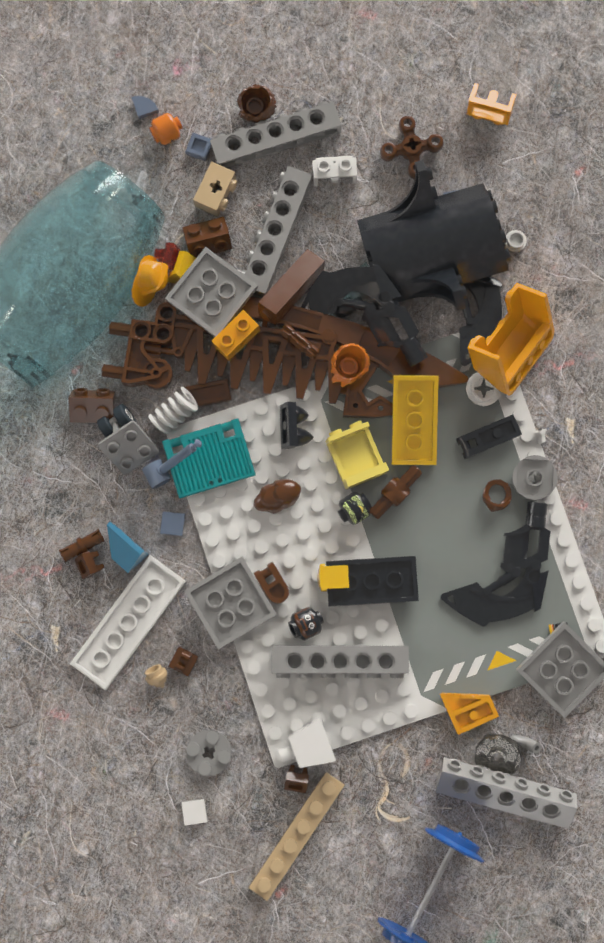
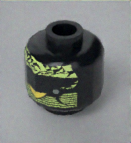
[337,492,372,525]

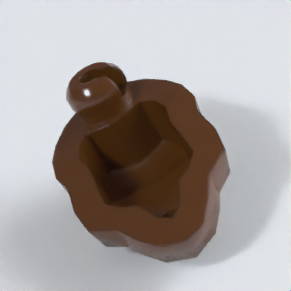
[254,479,301,514]

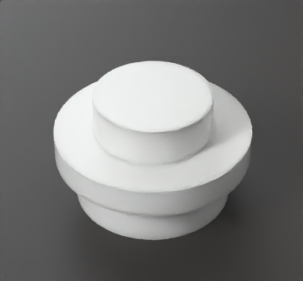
[505,230,527,252]

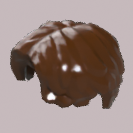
[237,84,277,123]

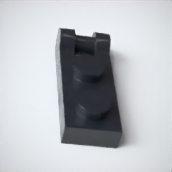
[456,414,522,459]

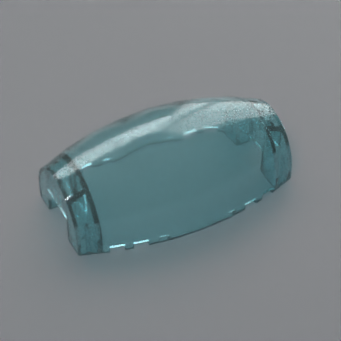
[0,160,165,388]

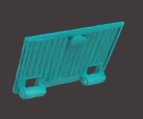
[162,418,256,499]

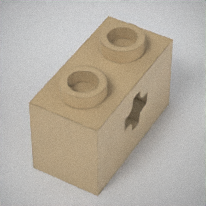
[193,161,238,217]

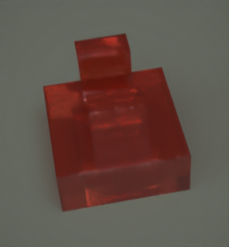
[154,242,180,270]

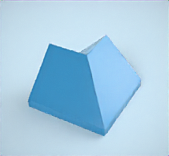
[107,522,149,573]

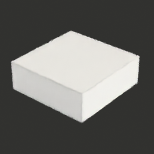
[182,798,208,826]

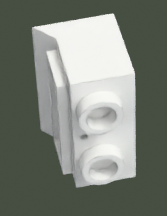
[312,156,357,187]

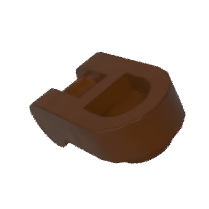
[253,561,289,603]

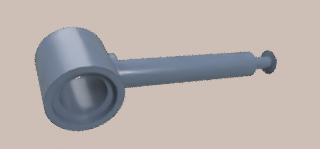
[142,439,202,489]

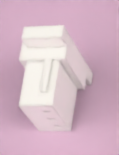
[534,429,546,444]

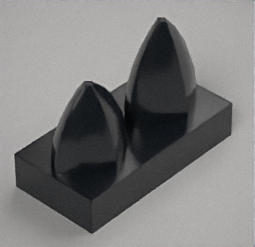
[280,402,314,449]

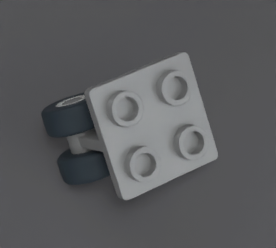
[97,404,159,475]

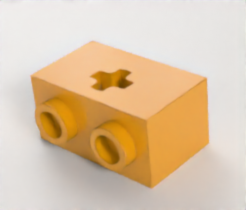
[212,310,260,361]

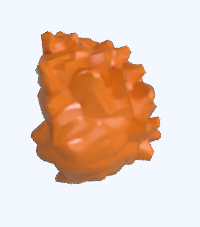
[330,343,370,387]

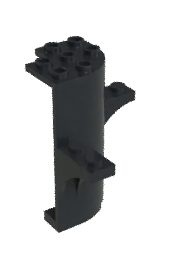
[357,160,511,311]

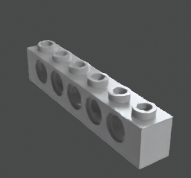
[210,101,342,169]
[241,166,312,298]
[272,646,409,678]
[435,757,577,829]

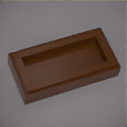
[184,378,232,408]

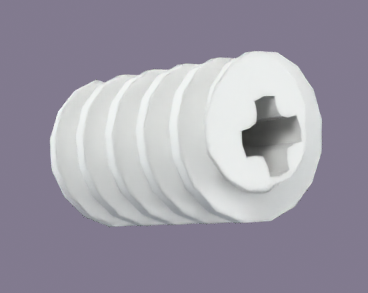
[148,387,198,434]

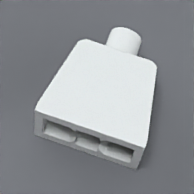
[279,718,336,768]

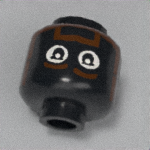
[288,607,324,640]

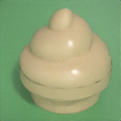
[145,664,167,688]

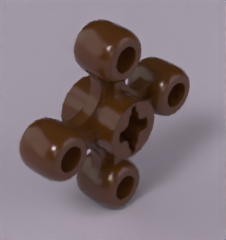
[380,116,444,180]

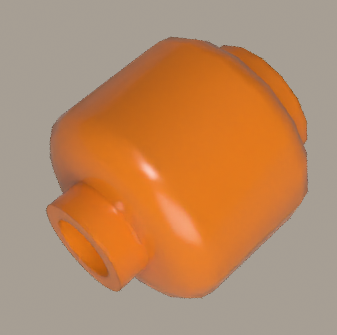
[149,113,183,146]

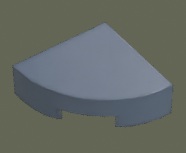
[131,96,159,119]

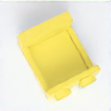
[325,421,389,490]

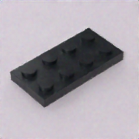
[326,556,419,607]

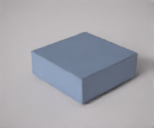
[185,133,212,161]
[160,511,185,536]

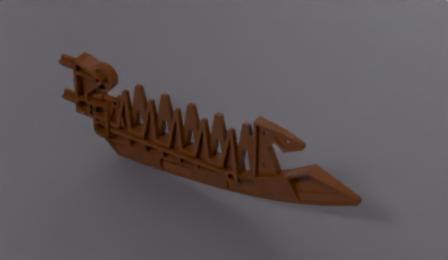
[101,296,469,418]

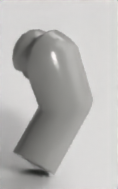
[506,735,541,754]

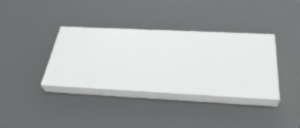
[70,555,186,691]

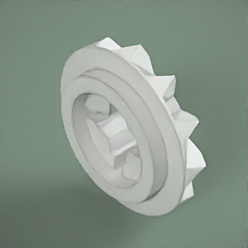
[466,372,501,407]

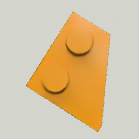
[439,692,499,735]

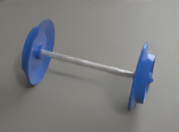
[377,824,485,943]

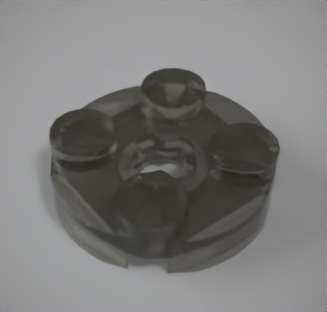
[474,734,521,775]

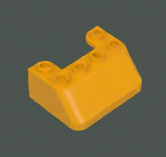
[467,283,554,395]

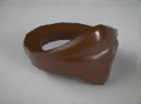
[483,479,512,512]

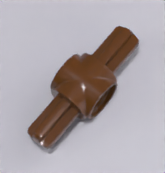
[370,465,422,519]

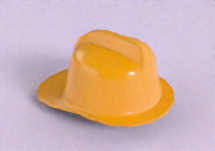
[131,255,168,307]

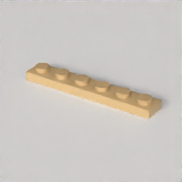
[249,772,345,901]

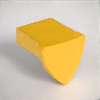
[168,251,196,284]
[317,564,349,592]

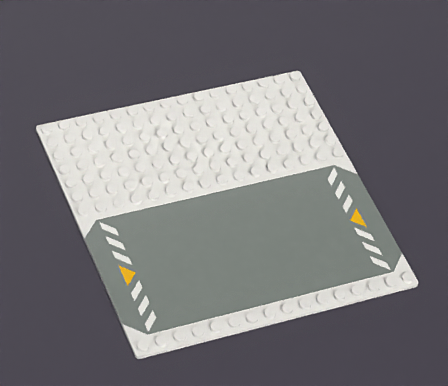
[166,333,604,768]

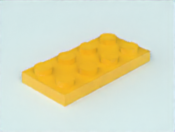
[391,375,439,465]

